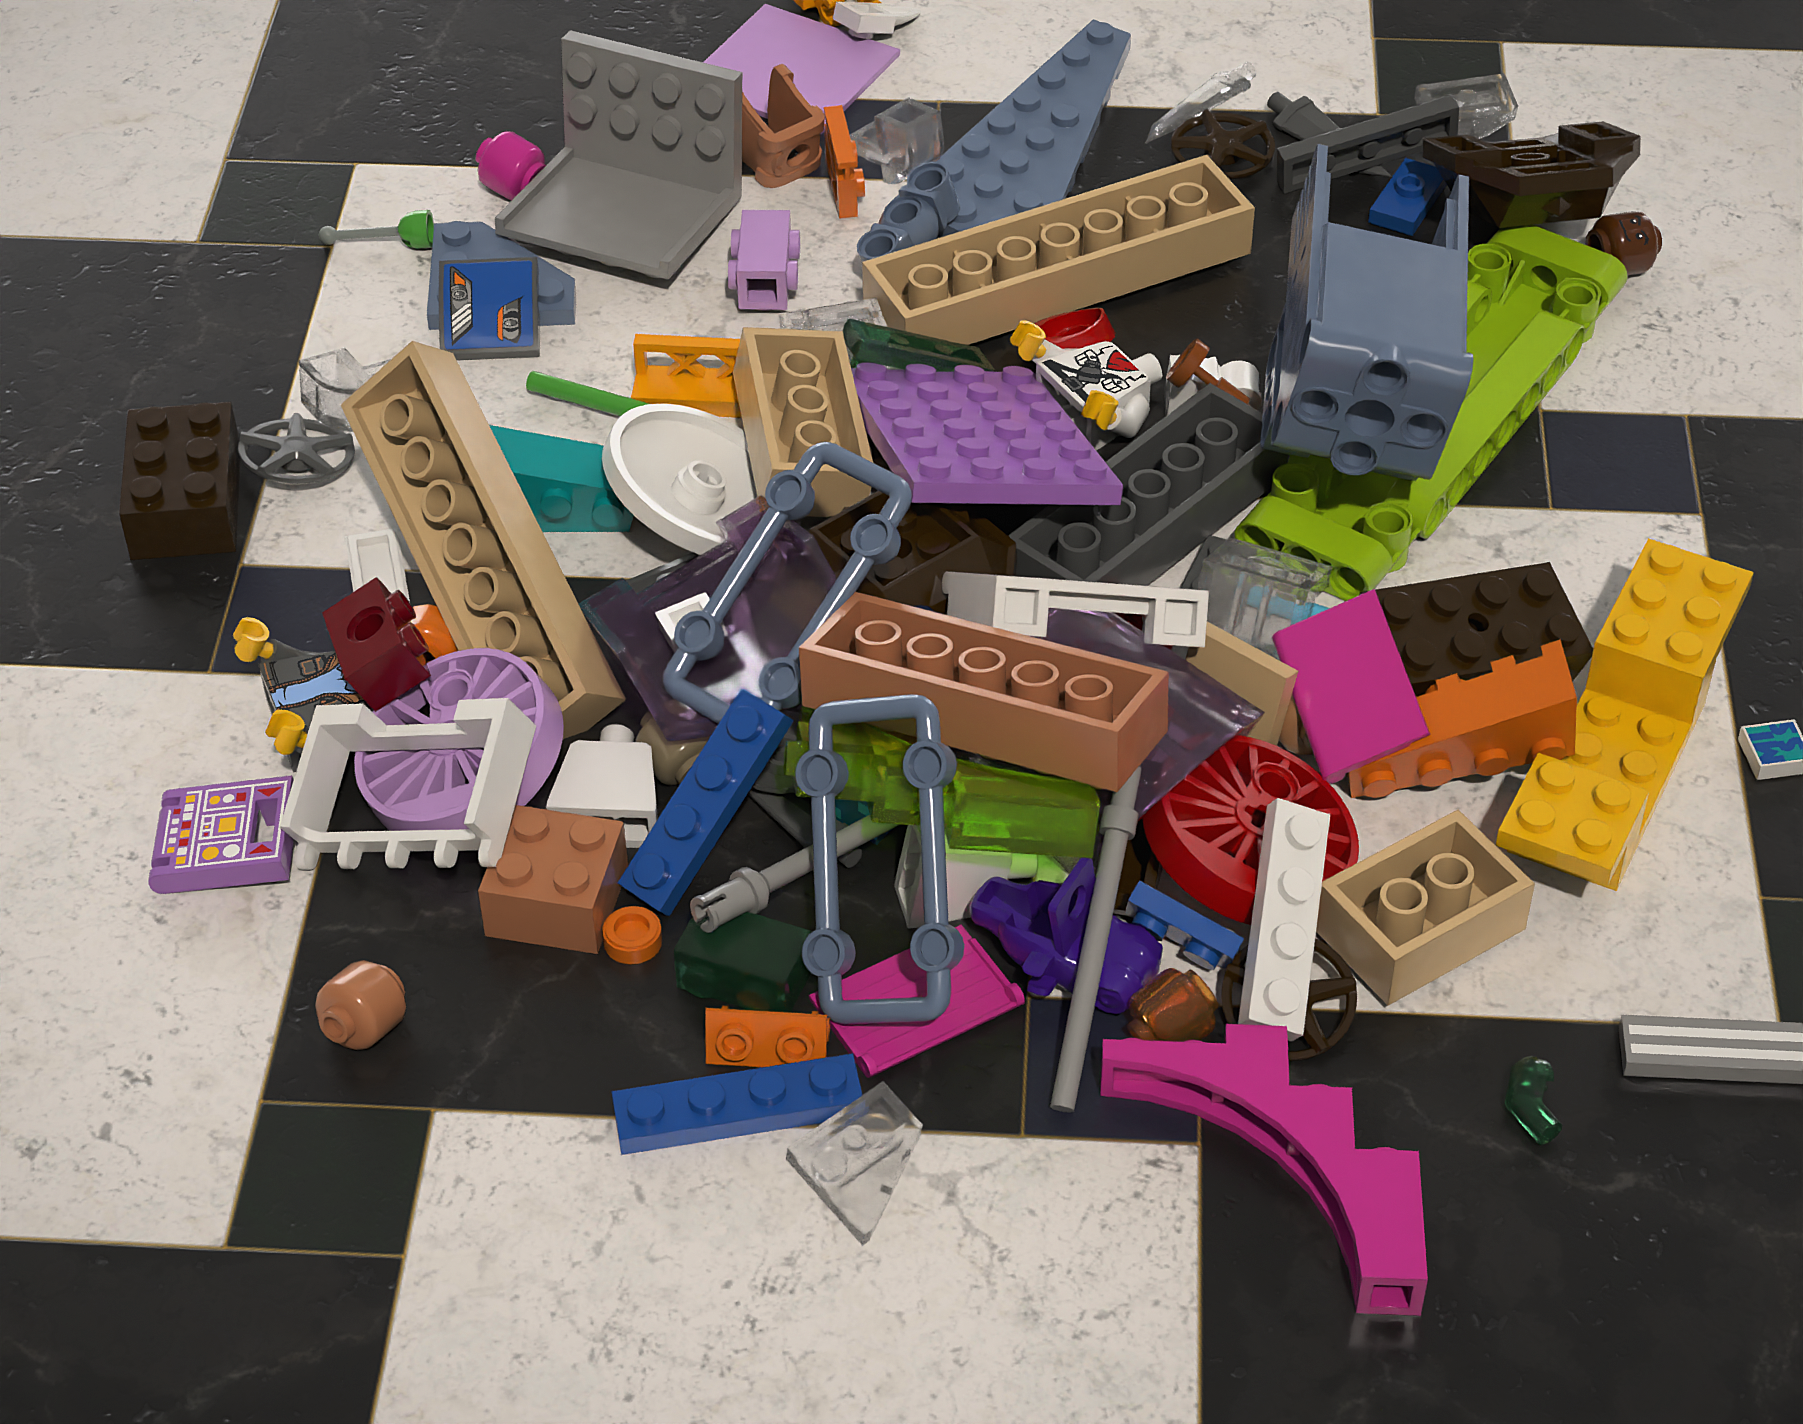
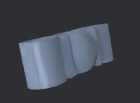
[857,162,960,263]

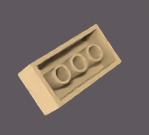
[733,327,873,517]

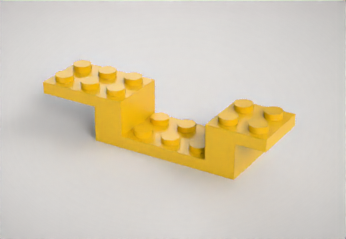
[1495,538,1754,891]

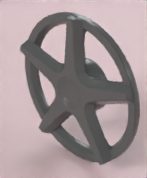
[238,413,355,484]

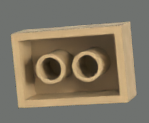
[1316,810,1535,1006]

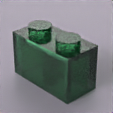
[674,912,812,1013]

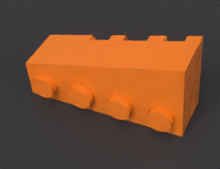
[1345,640,1577,798]

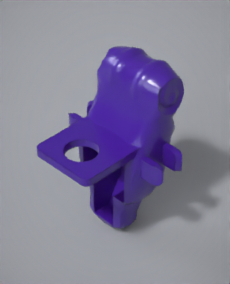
[969,856,1163,1014]

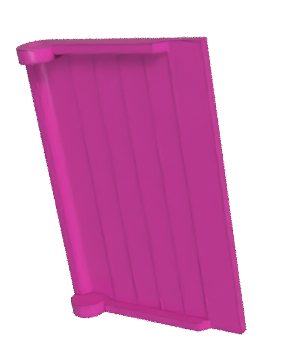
[1272,589,1430,784]
[809,924,1025,1078]

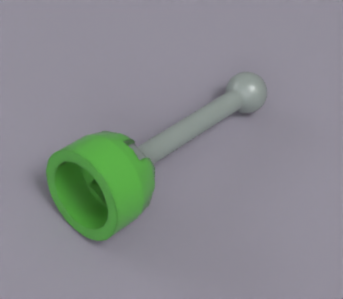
[319,210,434,249]

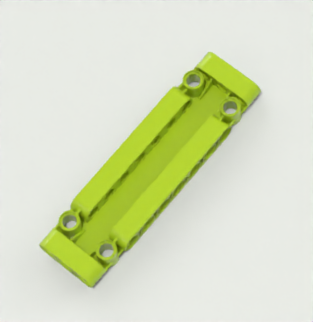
[1234,225,1627,601]

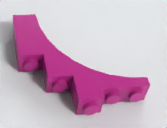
[1100,1024,1428,1316]

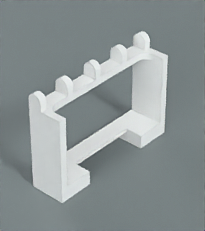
[942,571,1209,647]
[280,698,536,870]

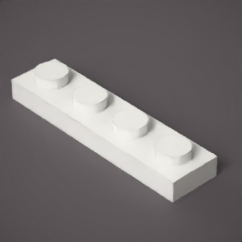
[1238,798,1330,1041]

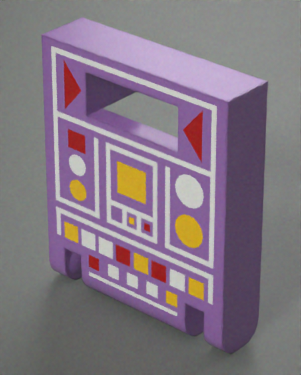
[148,775,294,894]

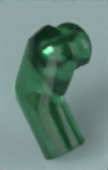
[1504,1056,1562,1145]

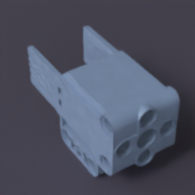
[1260,144,1473,481]

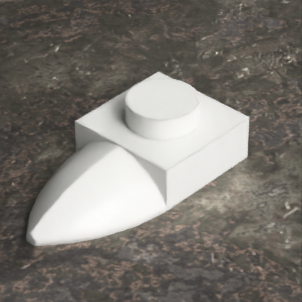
[833,2,921,39]

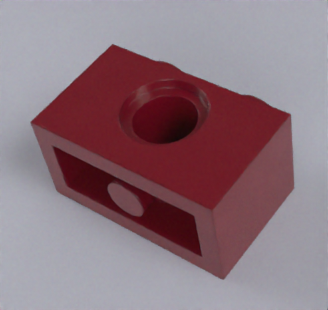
[322,577,431,712]

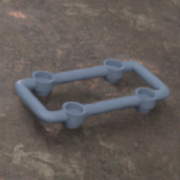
[663,442,912,724]
[795,694,965,1024]

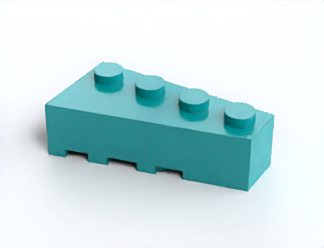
[489,425,634,532]

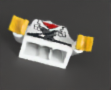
[1009,320,1162,451]

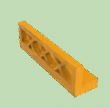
[631,334,742,418]

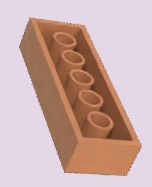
[799,592,1169,792]

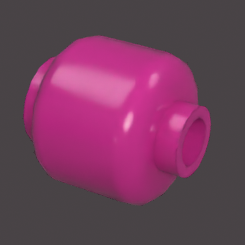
[476,131,546,201]

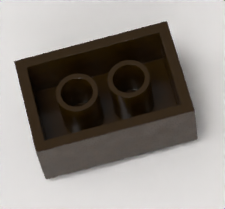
[119,402,240,560]

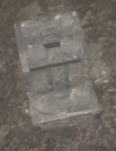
[1170,537,1332,661]

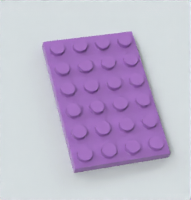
[851,362,1123,505]

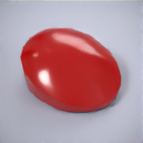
[1034,308,1116,349]

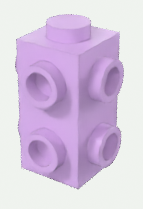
[728,210,800,311]

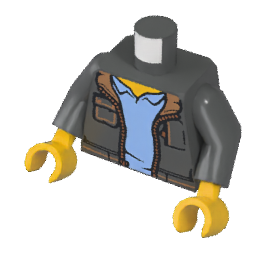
[233,617,371,773]

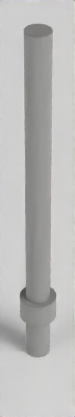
[1050,767,1142,1113]

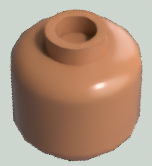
[315,960,406,1050]

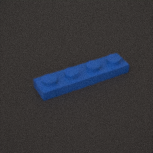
[617,688,794,916]
[612,1053,864,1155]

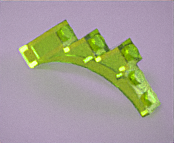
[783,704,1100,858]

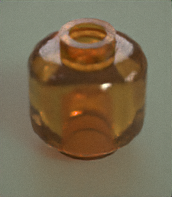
[1127,968,1219,1042]

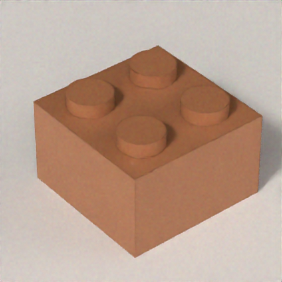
[478,805,628,954]

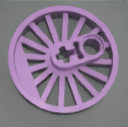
[354,648,564,831]

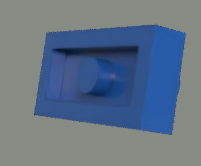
[1125,880,1244,970]

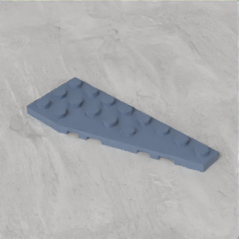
[892,19,1131,238]

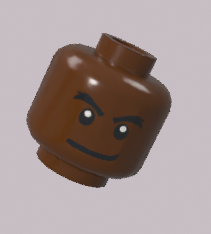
[1585,211,1662,276]

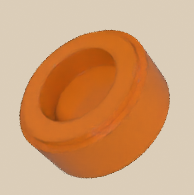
[602,906,662,964]

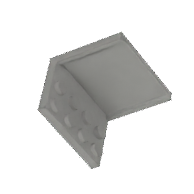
[495,30,743,280]

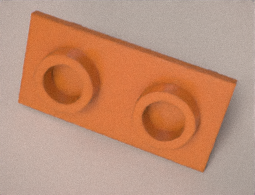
[706,1005,830,1067]

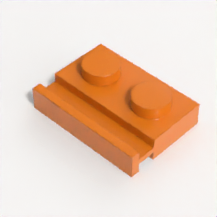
[824,105,865,219]

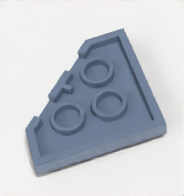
[427,221,576,330]

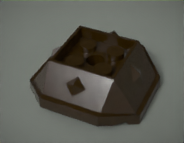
[1423,121,1641,228]
[778,491,1017,626]

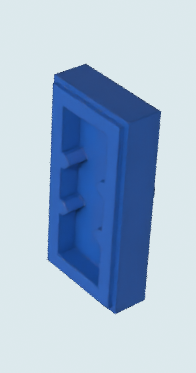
[1368,158,1447,236]

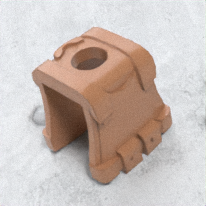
[742,64,825,188]

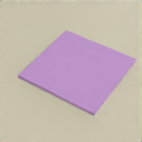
[703,4,900,134]

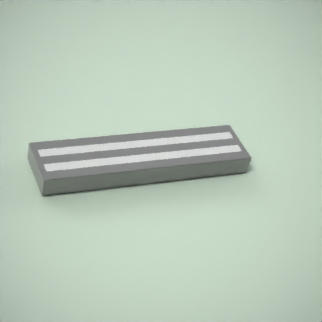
[1618,1015,1803,1084]

